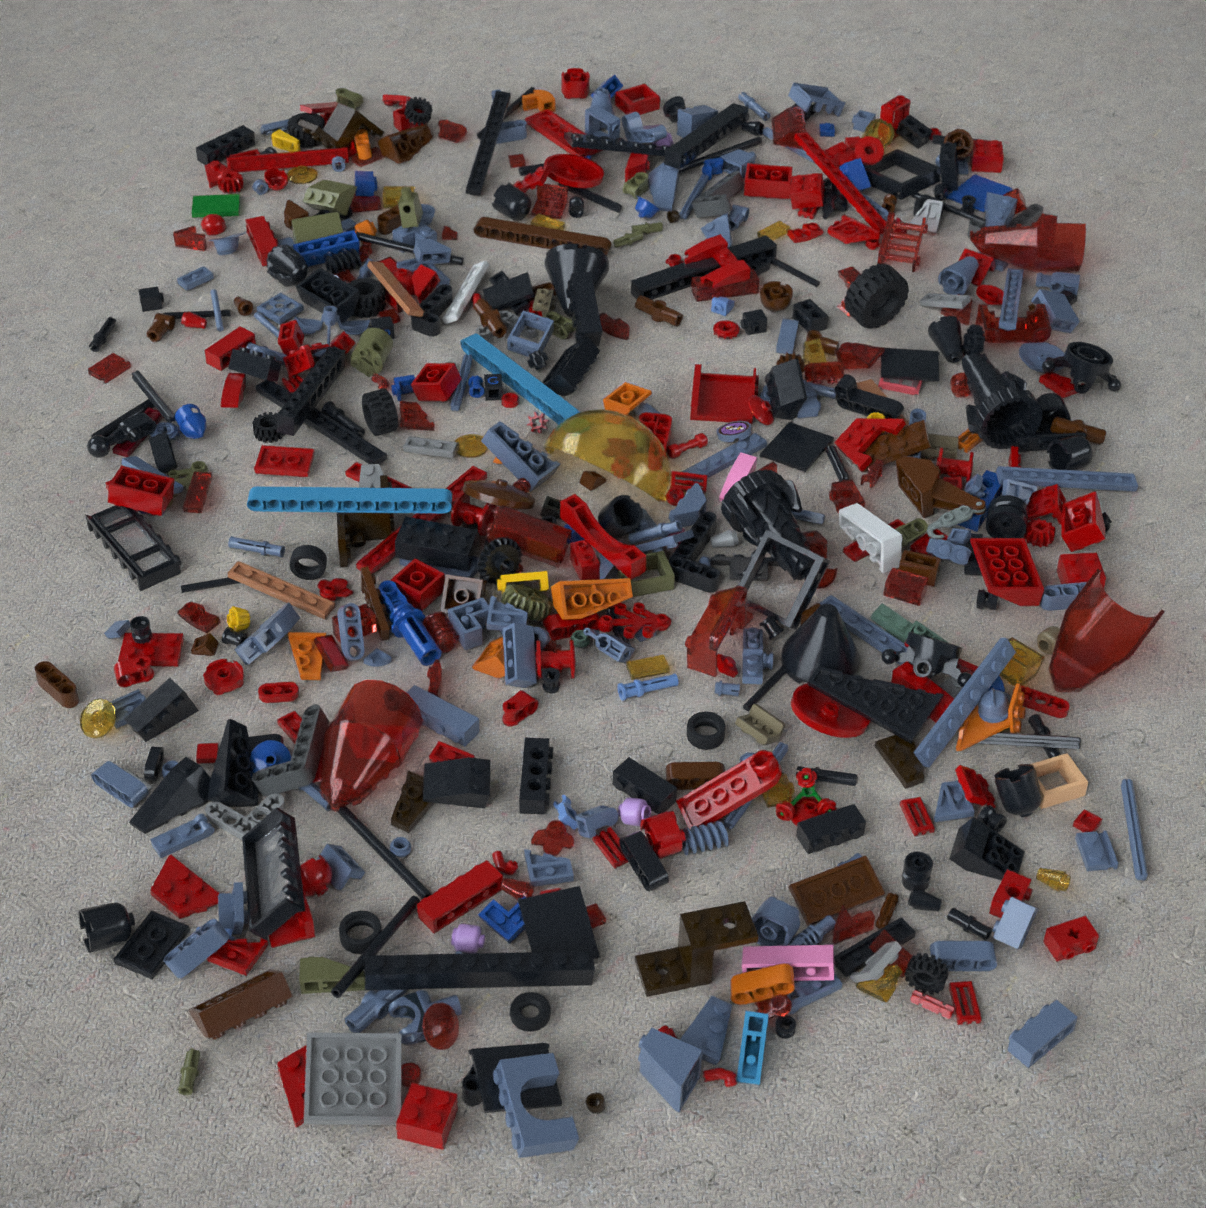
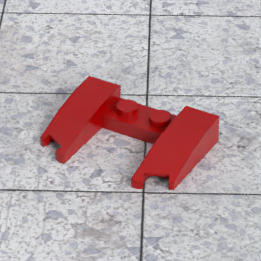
[684,234,751,289]

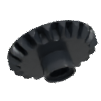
[478,537,523,585]

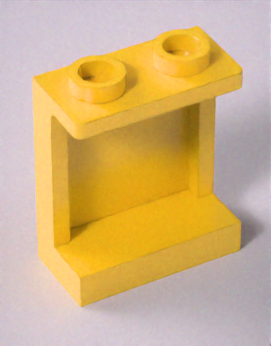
[497,571,549,594]

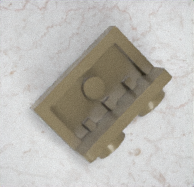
[533,289,556,317]
[921,433,959,459]
[735,704,785,745]

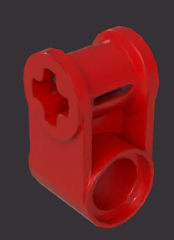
[114,656,154,687]
[502,690,539,727]

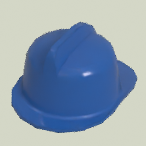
[635,196,660,219]

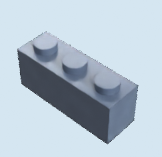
[503,623,537,688]
[1007,1000,1078,1068]

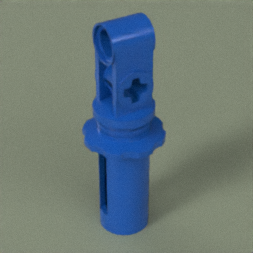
[379,580,442,666]

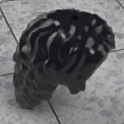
[267,244,308,287]

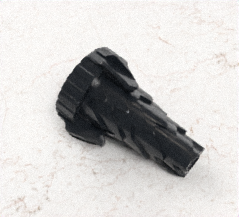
[962,353,1043,449]
[721,470,815,581]

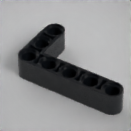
[668,511,720,593]

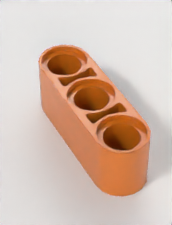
[354,129,372,160]
[731,964,795,1005]

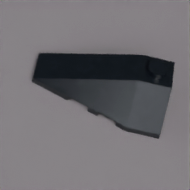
[208,719,259,807]
[129,757,211,834]

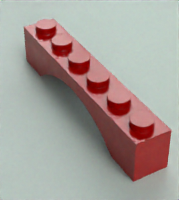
[560,494,646,580]

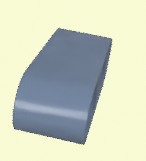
[497,120,527,144]
[1040,582,1097,611]
[337,603,365,661]
[91,761,149,808]
[164,918,230,979]
[930,941,997,971]

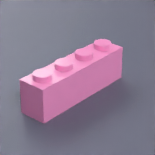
[742,945,835,981]

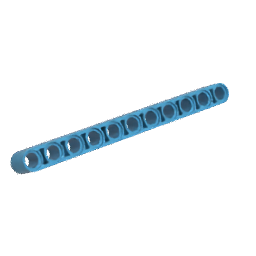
[460,333,590,436]
[247,486,453,514]

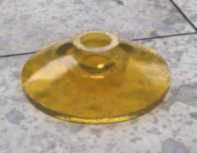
[287,166,317,184]
[454,434,488,458]
[80,698,116,739]

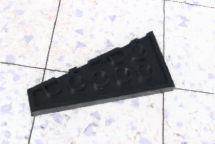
[808,666,944,744]

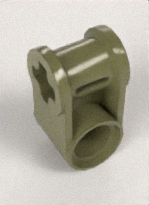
[336,88,364,109]
[622,172,648,199]
[545,312,576,340]
[895,518,928,549]

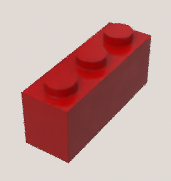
[205,326,256,371]

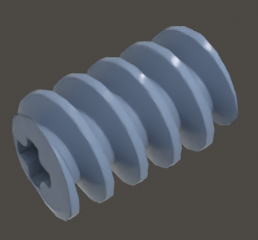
[682,821,729,855]

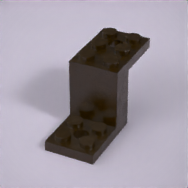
[298,103,384,149]
[337,475,395,567]
[635,901,759,997]

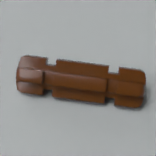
[875,892,899,929]

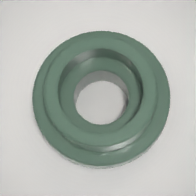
[571,630,590,648]

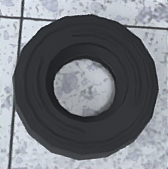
[510,992,551,1032]

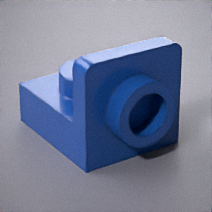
[702,157,723,181]
[391,375,415,401]

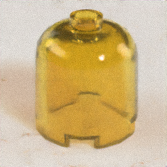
[861,119,895,150]

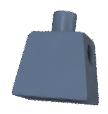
[720,149,756,179]

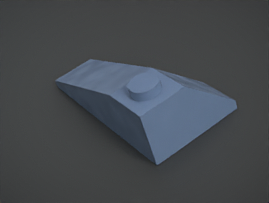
[648,162,679,211]

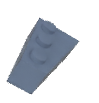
[677,105,718,138]

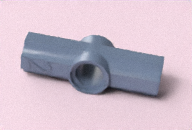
[345,989,408,1033]

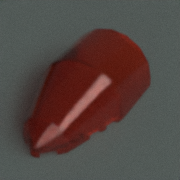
[970,222,1086,273]
[1048,569,1165,692]
[320,680,423,811]

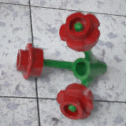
[776,768,837,821]

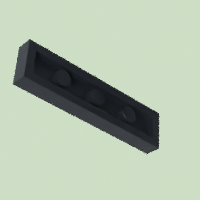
[834,917,916,977]

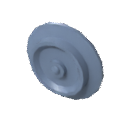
[1019,341,1064,373]

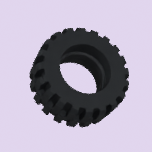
[845,264,909,329]

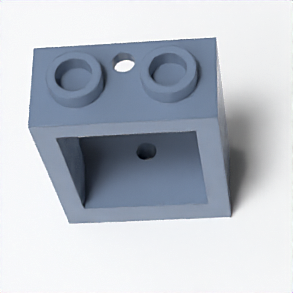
[585,105,620,139]
[507,311,554,357]

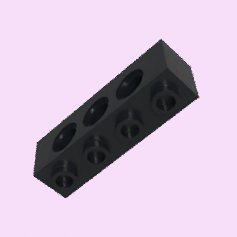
[196,125,256,165]
[519,737,553,815]

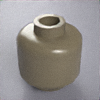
[1037,626,1066,655]

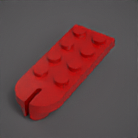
[676,750,782,829]

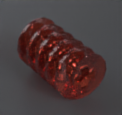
[423,612,459,653]

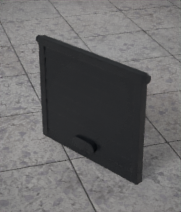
[879,347,940,382]
[760,421,834,472]
[517,886,600,959]
[468,1043,562,1113]

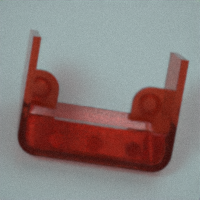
[685,586,747,678]

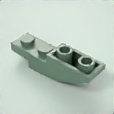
[870,603,947,644]

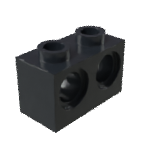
[895,115,933,149]
[792,299,828,332]

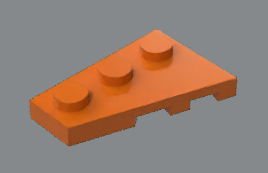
[287,632,327,680]

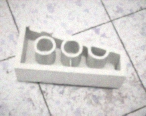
[839,503,902,573]

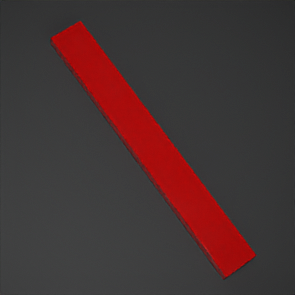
[226,147,349,172]

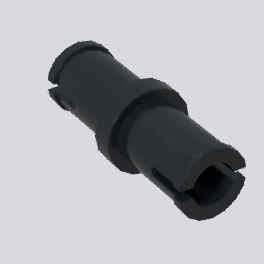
[947,908,993,941]

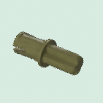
[631,222,663,235]
[613,230,644,248]
[178,1048,200,1095]

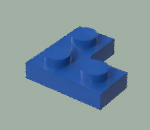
[478,897,525,944]

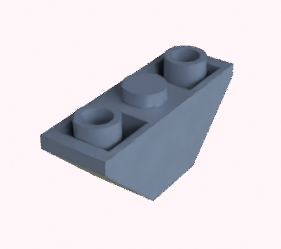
[669,483,707,527]

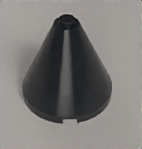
[544,244,610,318]
[781,604,860,684]

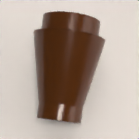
[234,296,253,316]

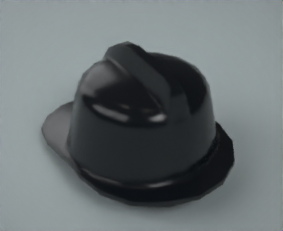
[663,96,686,122]

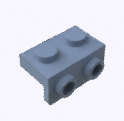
[218,882,248,935]

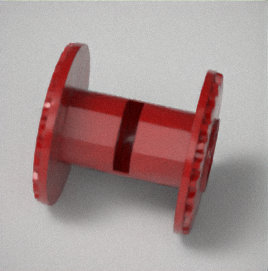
[853,136,884,165]
[936,448,974,486]
[451,492,497,536]
[535,640,576,680]

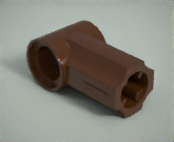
[146,313,175,342]
[805,330,839,356]

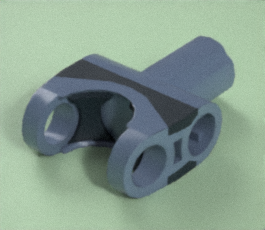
[388,990,462,1045]

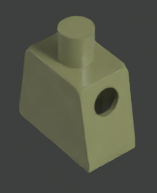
[398,187,423,228]

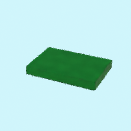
[192,194,240,218]

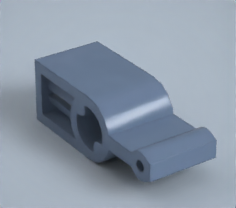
[1035,272,1080,295]
[583,628,635,664]

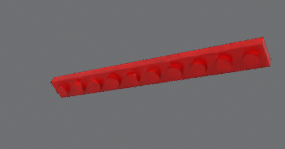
[794,132,891,234]
[356,466,487,573]

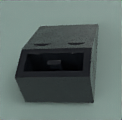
[949,817,1025,881]

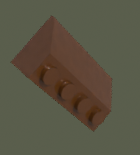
[188,969,293,1040]

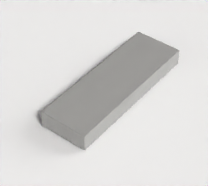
[920,293,971,309]
[403,436,459,458]

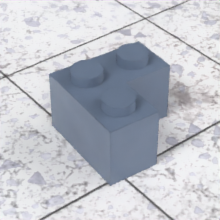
[392,221,437,253]
[448,597,489,650]

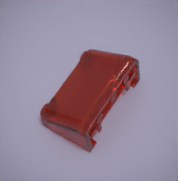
[975,304,1052,343]

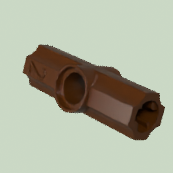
[635,295,683,327]
[474,299,507,338]
[1051,417,1106,445]

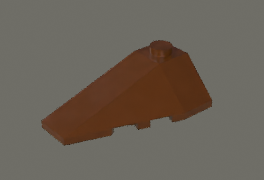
[377,124,433,164]

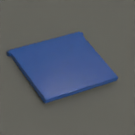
[946,174,1012,212]

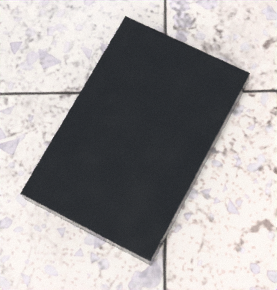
[483,272,535,311]
[114,910,190,980]

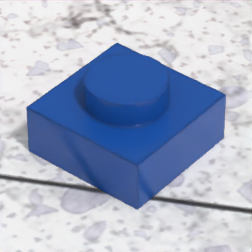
[819,123,835,137]

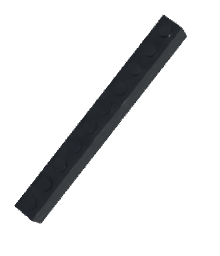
[664,103,749,169]
[631,235,777,300]
[364,951,595,990]

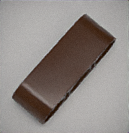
[377,205,402,235]
[34,661,79,708]
[665,762,725,790]

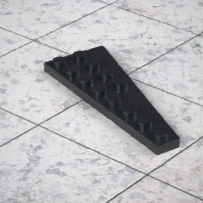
[564,132,671,156]

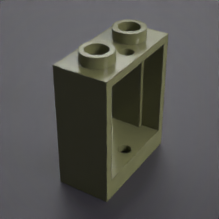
[617,551,675,597]

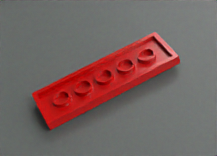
[525,109,603,157]

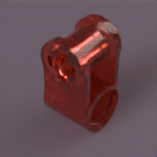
[438,119,467,143]

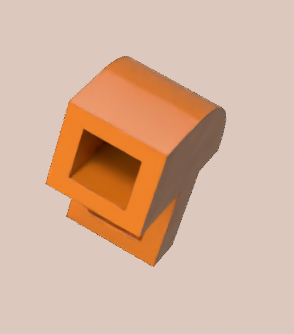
[522,90,555,112]

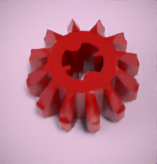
[217,170,244,194]
[1024,518,1056,548]

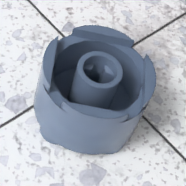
[752,897,800,946]

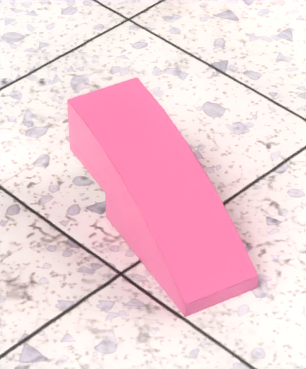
[719,452,757,501]

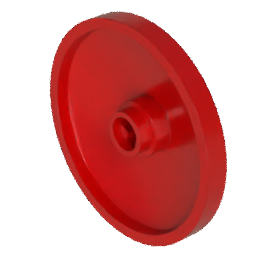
[544,154,604,188]
[791,683,870,738]

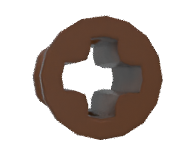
[882,194,897,214]

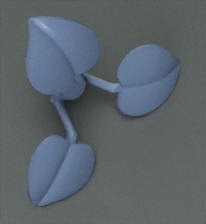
[294,306,370,358]

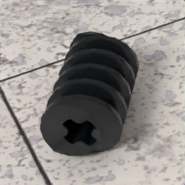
[325,249,362,275]

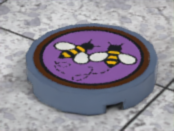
[717,421,752,442]

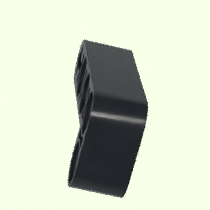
[411,284,453,337]
[834,374,904,419]

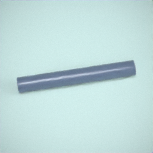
[210,289,224,331]
[254,312,279,338]

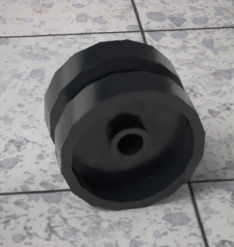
[986,495,1029,538]

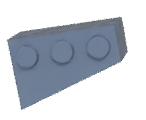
[984,192,1017,239]

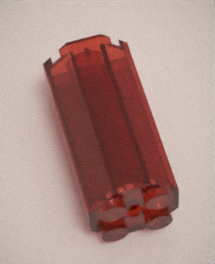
[486,505,572,568]

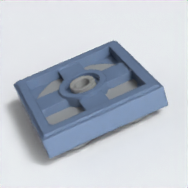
[257,293,304,324]

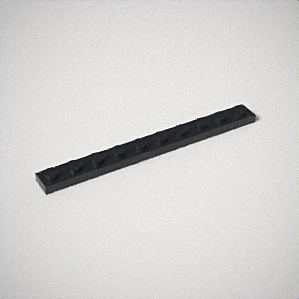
[466,90,511,196]
[256,380,387,464]

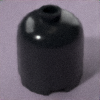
[492,182,532,221]
[1036,393,1071,432]
[1047,435,1093,470]
[598,495,643,538]
[994,764,1042,817]
[78,902,135,953]

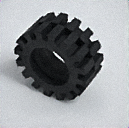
[404,97,433,125]
[253,412,285,443]
[904,953,949,994]

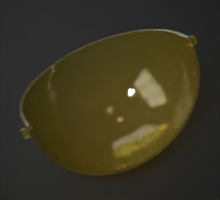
[543,409,671,502]

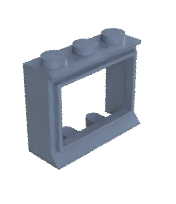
[788,82,846,117]

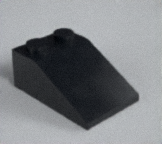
[423,757,490,809]

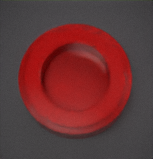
[502,392,519,408]

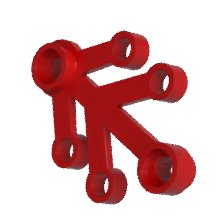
[597,602,671,639]

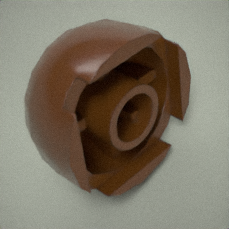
[943,129,974,160]
[760,281,793,312]

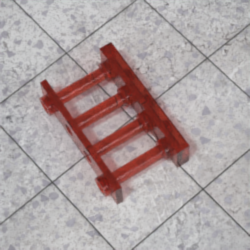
[877,212,928,272]

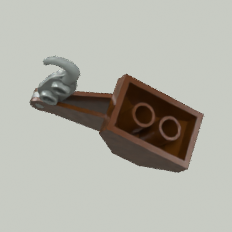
[896,456,986,539]

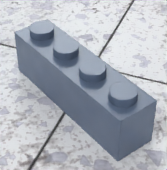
[399,685,480,747]

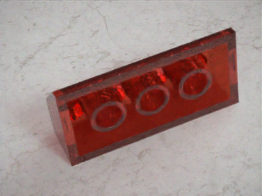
[771,107,806,149]

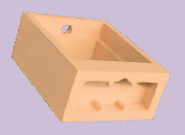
[1031,753,1088,809]

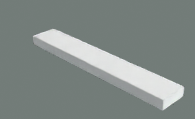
[442,261,489,324]

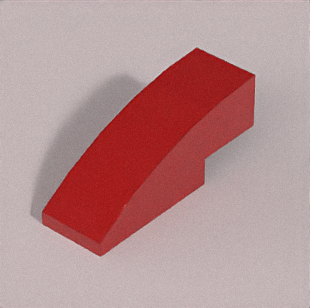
[221,373,246,408]

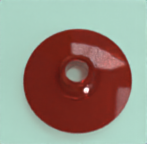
[422,1003,459,1050]

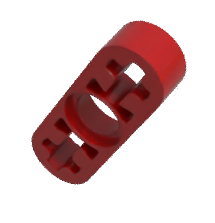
[1012,686,1070,718]

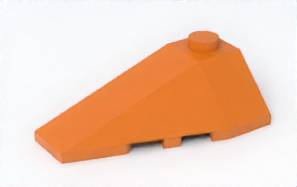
[551,578,633,620]

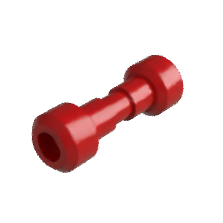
[667,433,708,459]

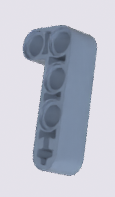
[621,112,667,143]

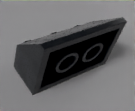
[765,359,807,420]

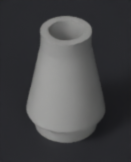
[710,529,739,548]

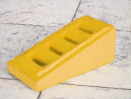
[271,129,301,152]

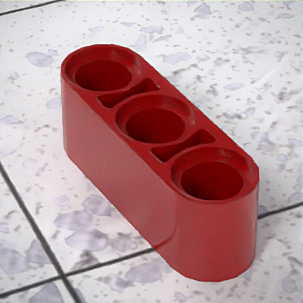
[543,613,600,641]

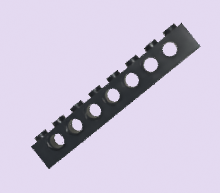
[277,347,345,436]

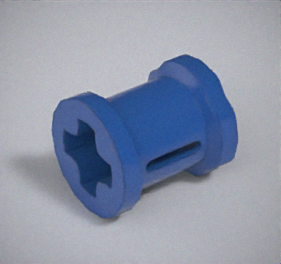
[468,376,485,398]

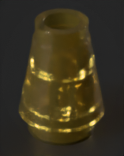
[1036,867,1071,892]

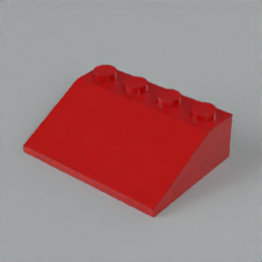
[970,538,1044,606]

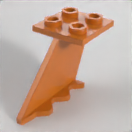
[956,683,1026,751]

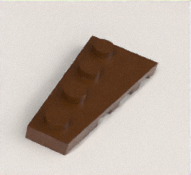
[361,567,391,641]

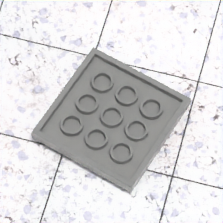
[304,1033,401,1125]

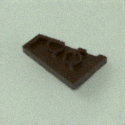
[875,735,924,789]
[391,770,434,833]

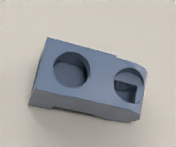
[575,805,618,838]

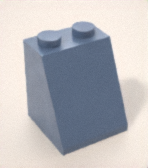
[638,1028,702,1113]

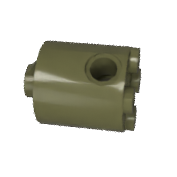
[350,328,393,377]

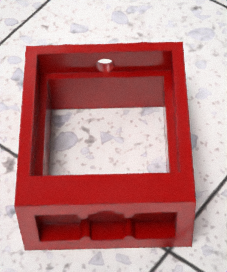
[615,83,661,115]
[878,95,911,142]

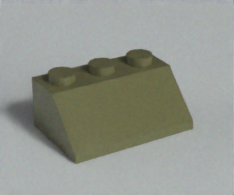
[302,180,357,216]
[292,212,343,244]

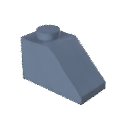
[414,239,452,264]

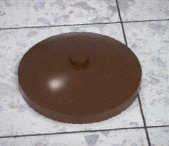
[463,479,535,510]

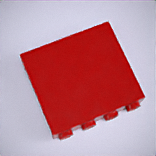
[690,364,759,424]

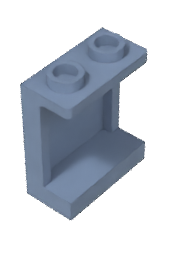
[1031,289,1080,333]

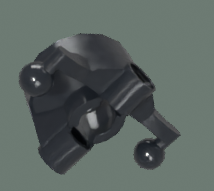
[1042,342,1121,394]
[881,632,972,687]

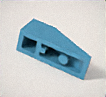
[736,1011,769,1085]

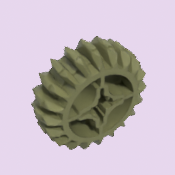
[501,583,553,621]

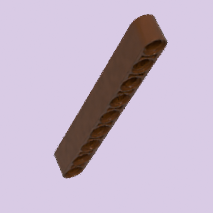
[474,217,612,256]

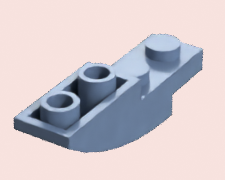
[234,602,300,665]
[742,627,763,685]

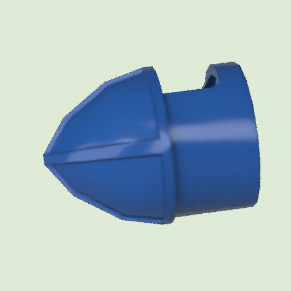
[175,404,207,439]

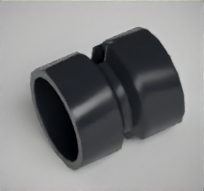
[902,851,933,891]

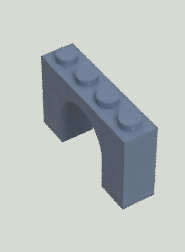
[493,1053,579,1158]

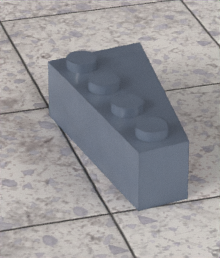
[481,421,561,492]

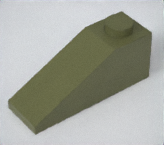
[299,956,365,994]

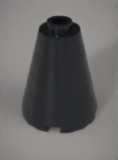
[928,316,963,363]

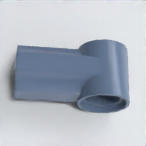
[729,204,749,231]

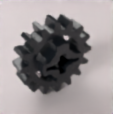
[962,324,985,355]

